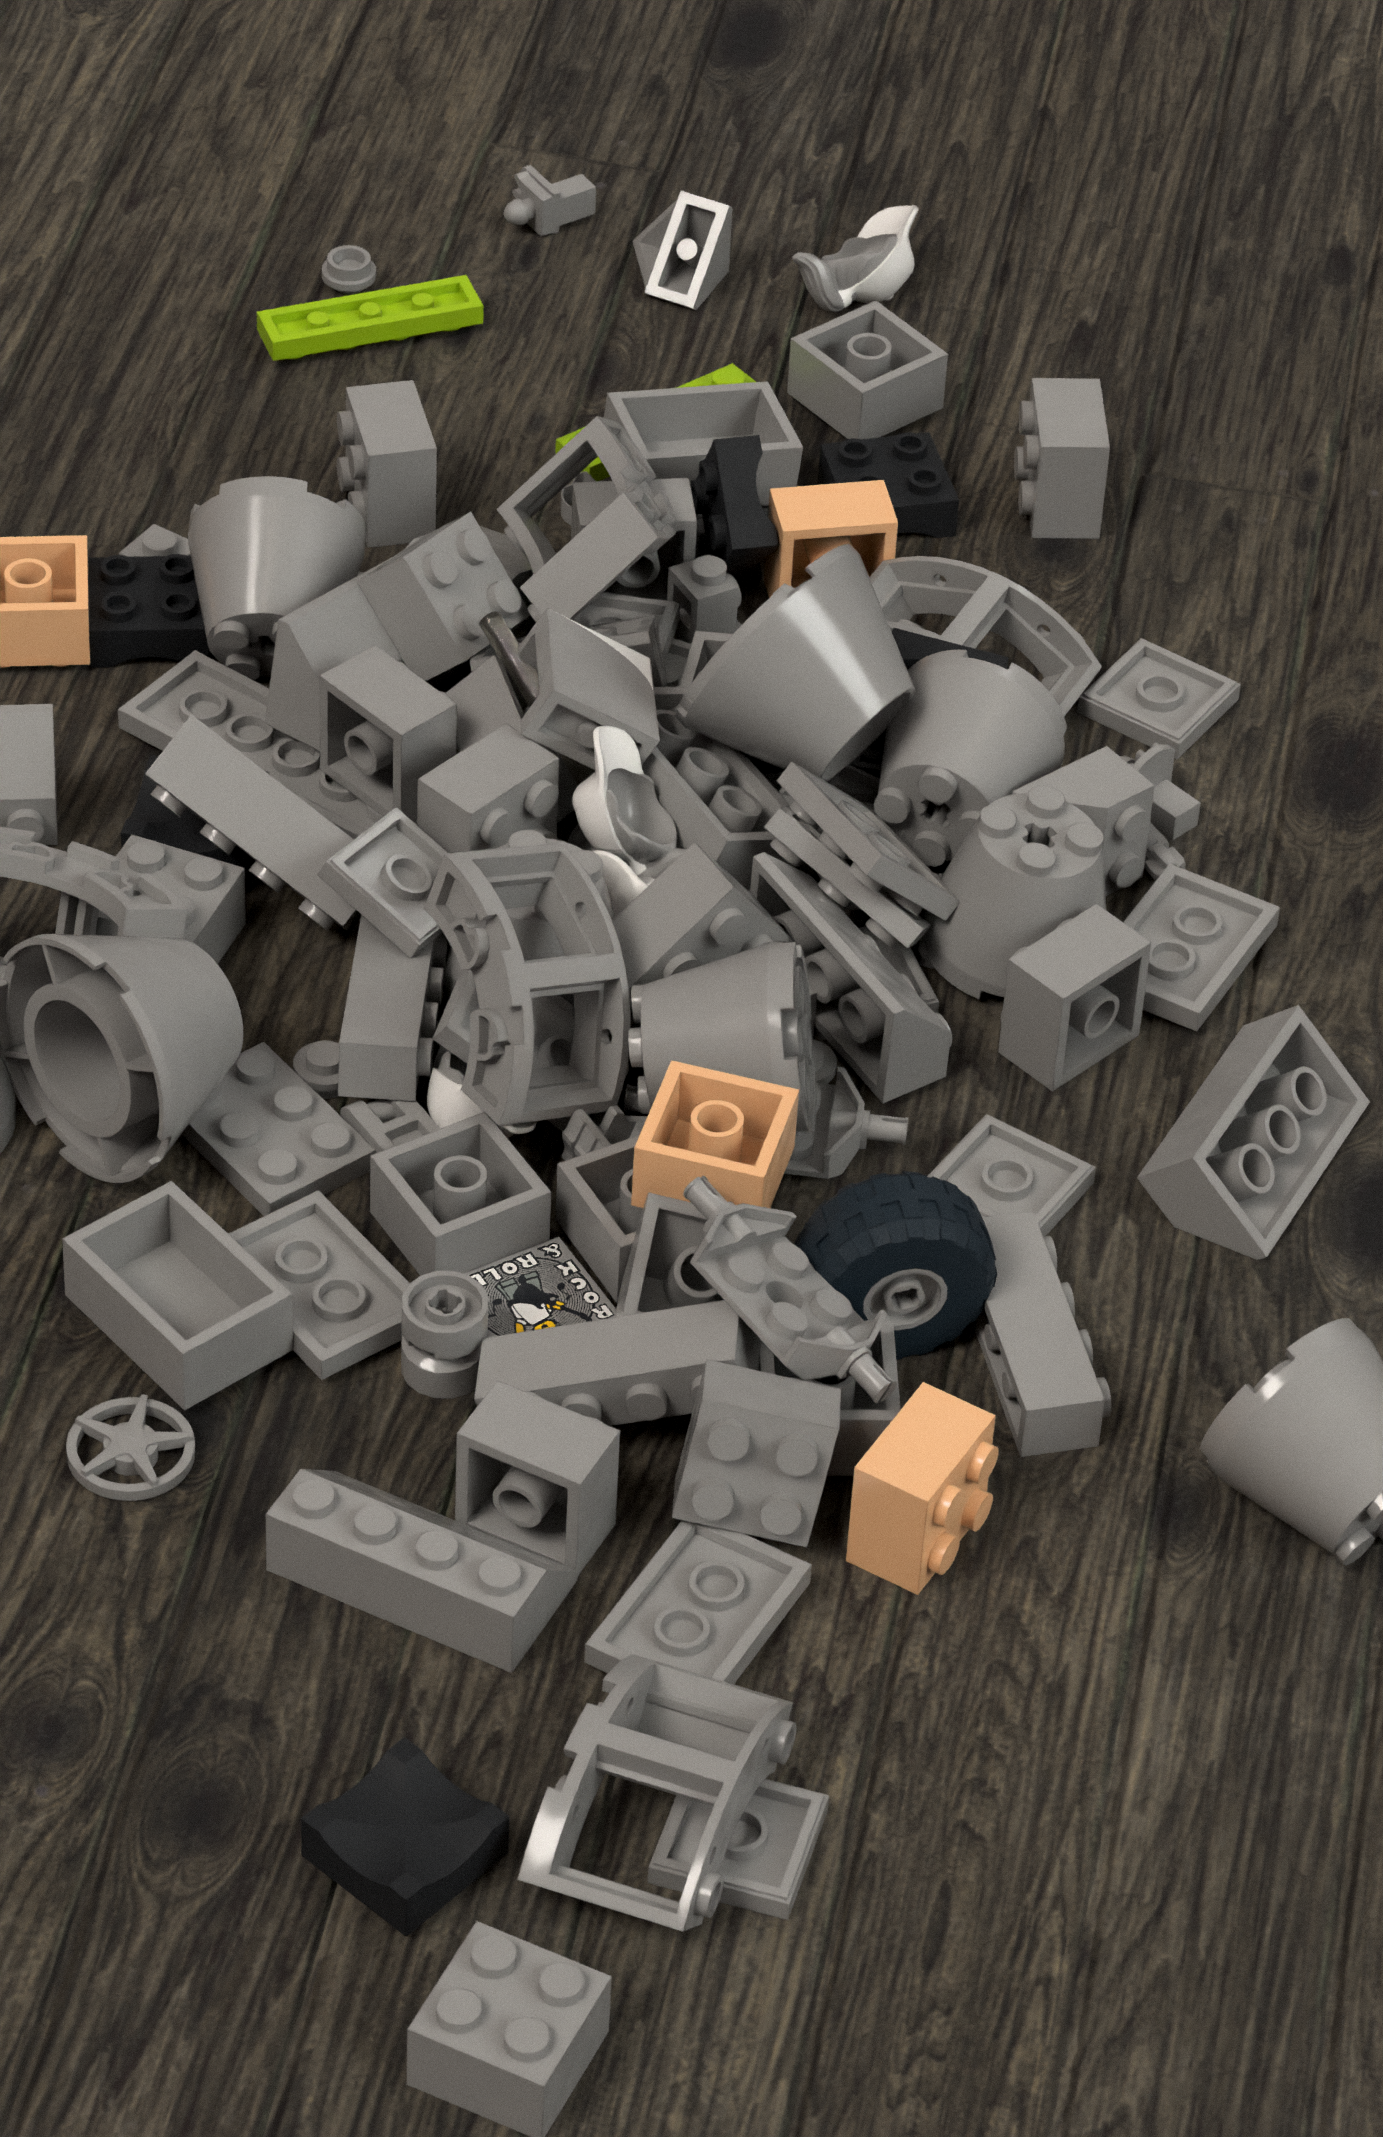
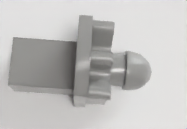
[504,165,596,237]
[1120,742,1201,840]

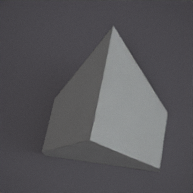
[632,191,733,311]

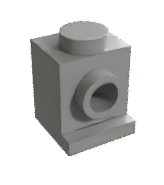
[667,555,741,644]

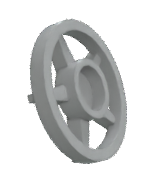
[66,1394,195,1501]

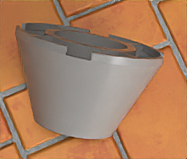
[675,544,915,782]
[0,934,244,1183]

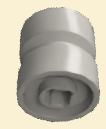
[401,1271,488,1399]

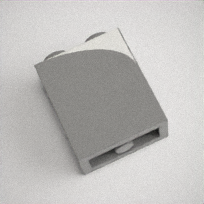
[517,608,660,770]

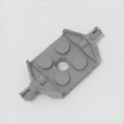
[624,1067,909,1179]
[683,1176,897,1403]

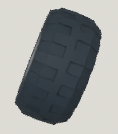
[794,1171,997,1360]

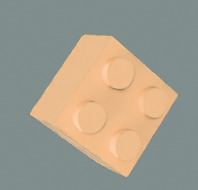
[764,480,898,598]
[0,535,90,668]
[631,1060,799,1208]
[846,1382,999,1595]

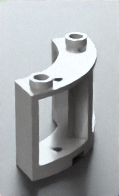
[497,416,676,623]
[869,556,1102,716]
[0,827,188,980]
[424,843,631,1126]
[517,1654,797,1932]

